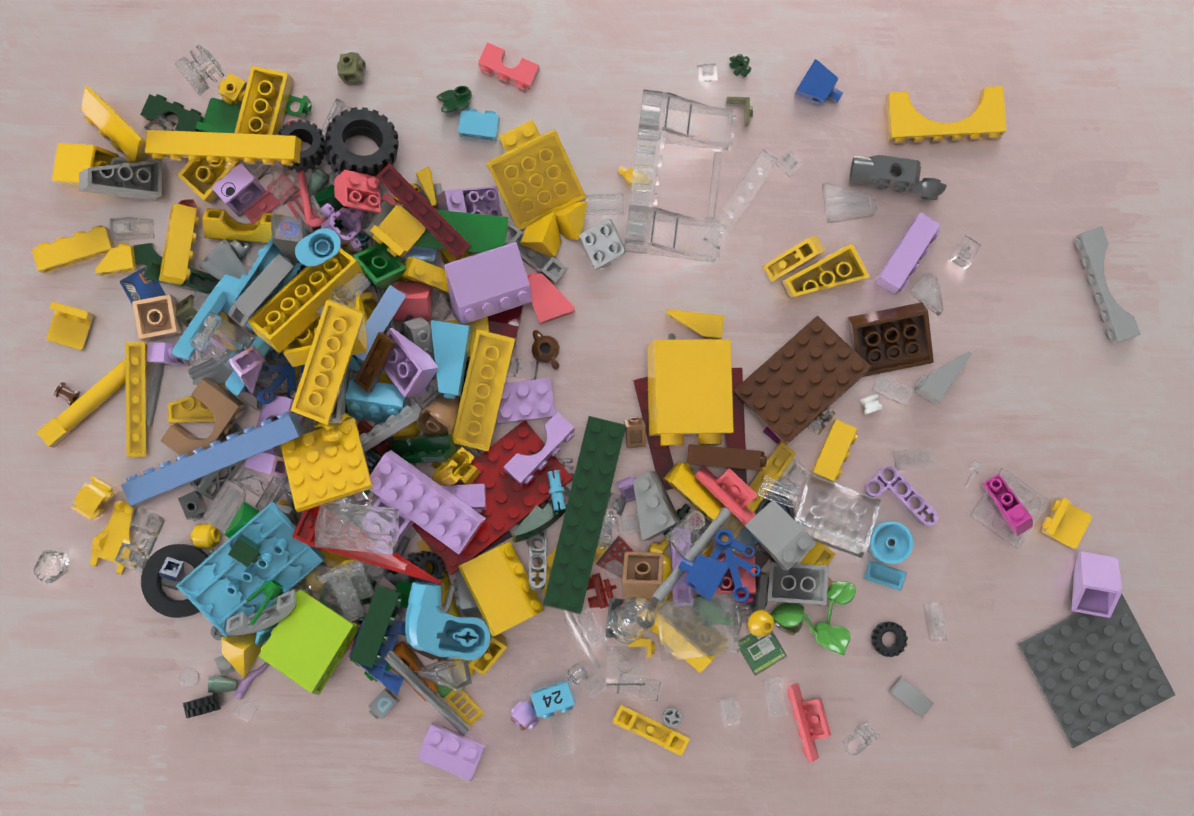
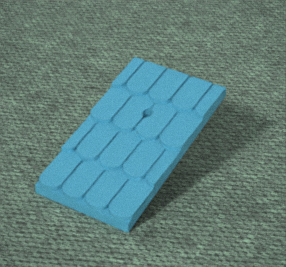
[176,501,325,637]

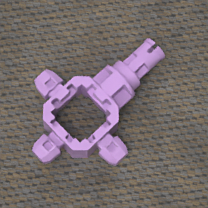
[320,203,368,252]

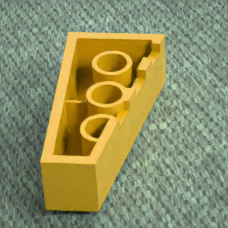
[781,243,870,297]

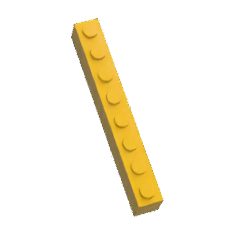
[145,130,301,166]

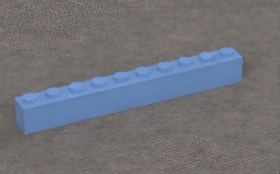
[121,411,305,506]

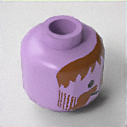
[510,701,539,730]

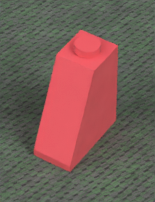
[527,272,575,325]

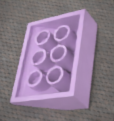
[444,242,533,325]

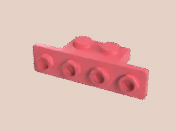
[695,466,757,525]
[788,683,831,763]

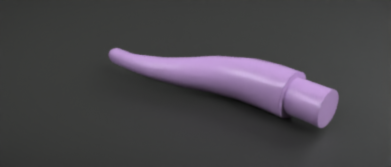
[235,662,269,699]

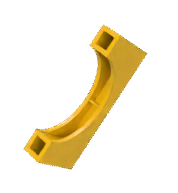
[886,86,1006,144]

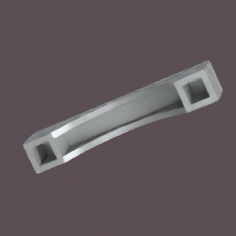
[1075,226,1141,344]

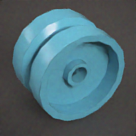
[867,521,913,564]

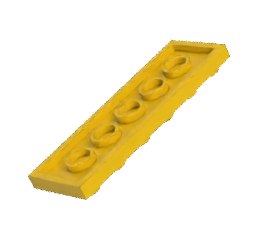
[291,299,365,425]
[452,329,516,452]

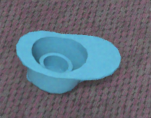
[295,228,341,267]

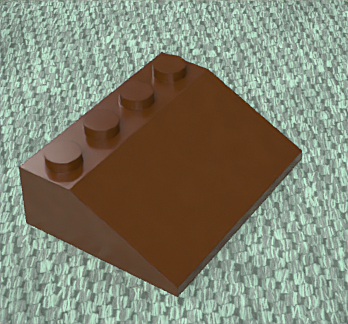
[847,302,934,377]

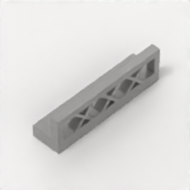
[190,422,245,501]

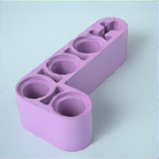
[864,466,938,526]

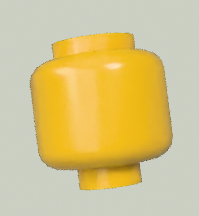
[190,523,221,549]

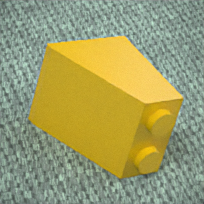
[52,143,119,187]

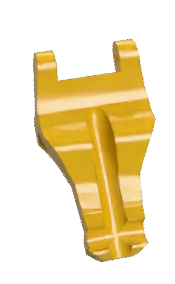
[90,501,136,575]

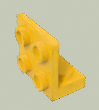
[46,301,94,350]

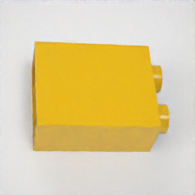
[647,339,733,446]

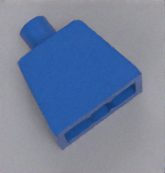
[795,59,843,105]
[678,554,729,601]

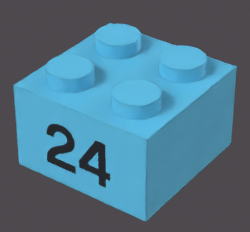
[530,680,576,719]

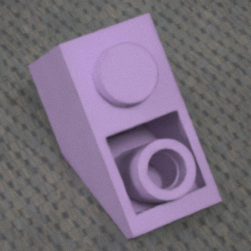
[146,343,191,366]

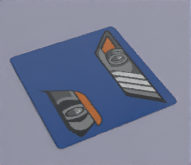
[120,267,166,306]

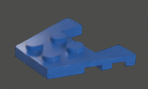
[349,620,406,695]

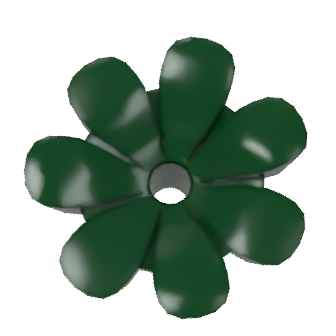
[729,54,752,77]

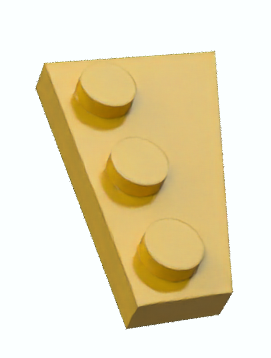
[168,384,227,423]

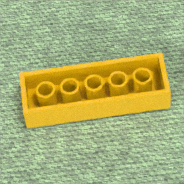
[247,248,365,353]

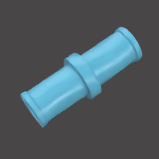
[547,470,566,511]

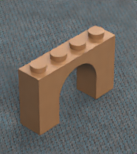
[160,377,245,456]

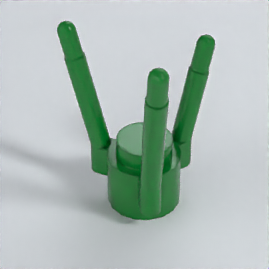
[246,579,284,625]

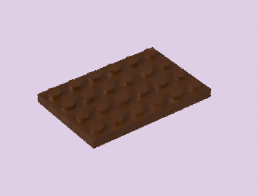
[733,315,871,446]

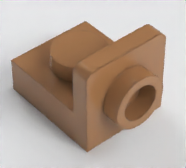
[624,417,646,448]

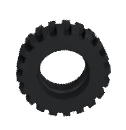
[324,107,399,177]

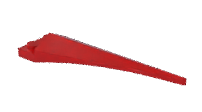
[292,506,443,585]

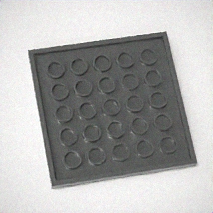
[1017,594,1175,748]

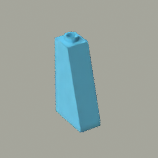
[430,320,472,399]

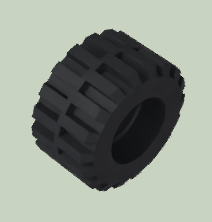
[278,119,325,173]

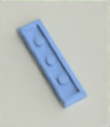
[355,285,406,361]

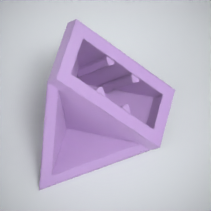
[228,345,265,394]

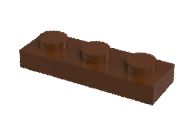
[354,332,397,392]

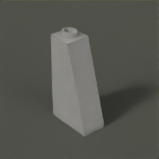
[228,254,294,327]

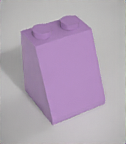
[1072,551,1122,618]

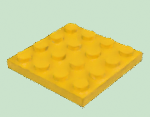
[485,129,587,230]
[280,418,373,512]

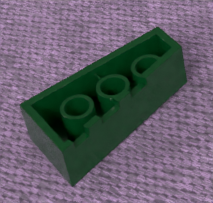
[350,585,402,668]

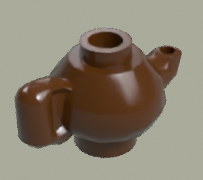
[531,330,560,370]

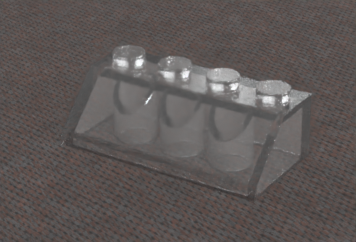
[315,502,399,555]

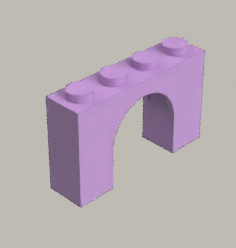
[245,393,304,478]

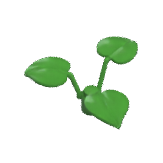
[771,581,856,655]

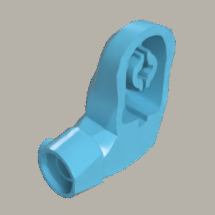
[405,582,490,661]

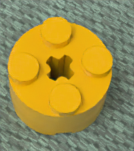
[71,476,116,520]

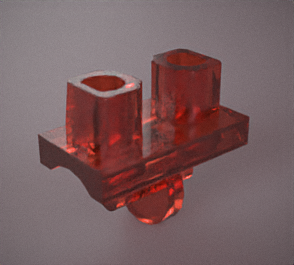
[587,573,617,609]

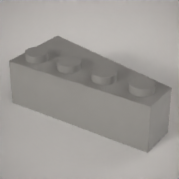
[79,160,162,200]

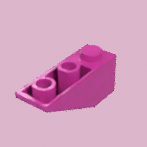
[983,474,1033,536]

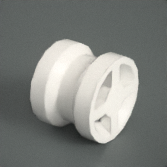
[860,394,883,415]

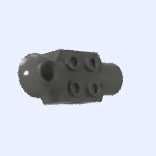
[849,155,947,200]

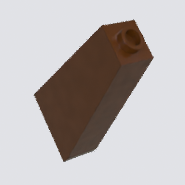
[687,444,767,471]

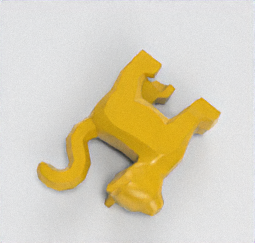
[431,447,474,486]

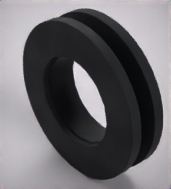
[141,544,208,618]

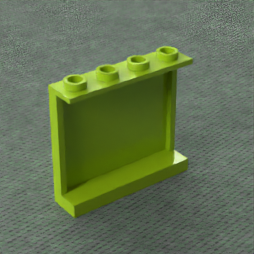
[258,589,361,695]

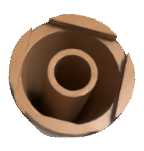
[416,393,462,435]

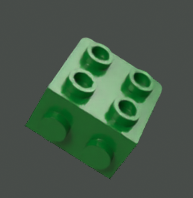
[195,98,241,133]

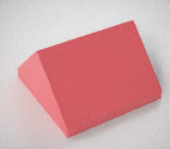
[392,282,433,321]

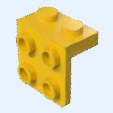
[370,205,426,258]
[1041,497,1092,549]

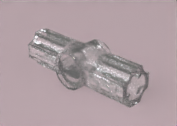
[316,272,371,318]

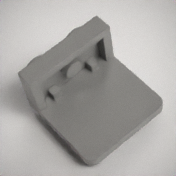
[579,219,626,269]

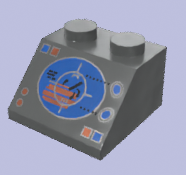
[271,214,314,265]

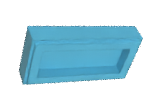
[863,560,907,591]

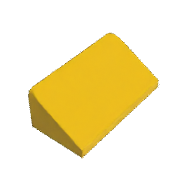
[800,541,835,566]

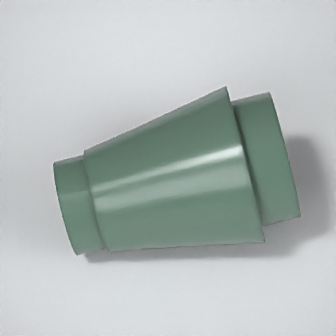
[307,168,330,197]
[208,675,236,694]

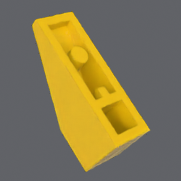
[763,235,826,282]
[666,309,724,340]

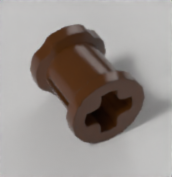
[54,382,80,406]

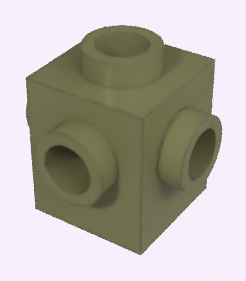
[337,52,366,84]

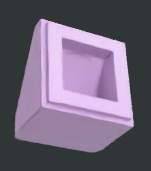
[617,475,636,503]

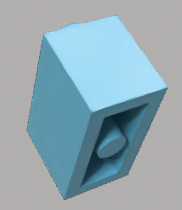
[458,108,500,141]

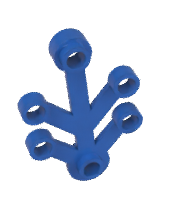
[257,349,305,404]
[709,529,761,603]

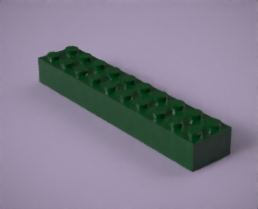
[543,416,626,615]

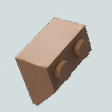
[622,552,664,598]

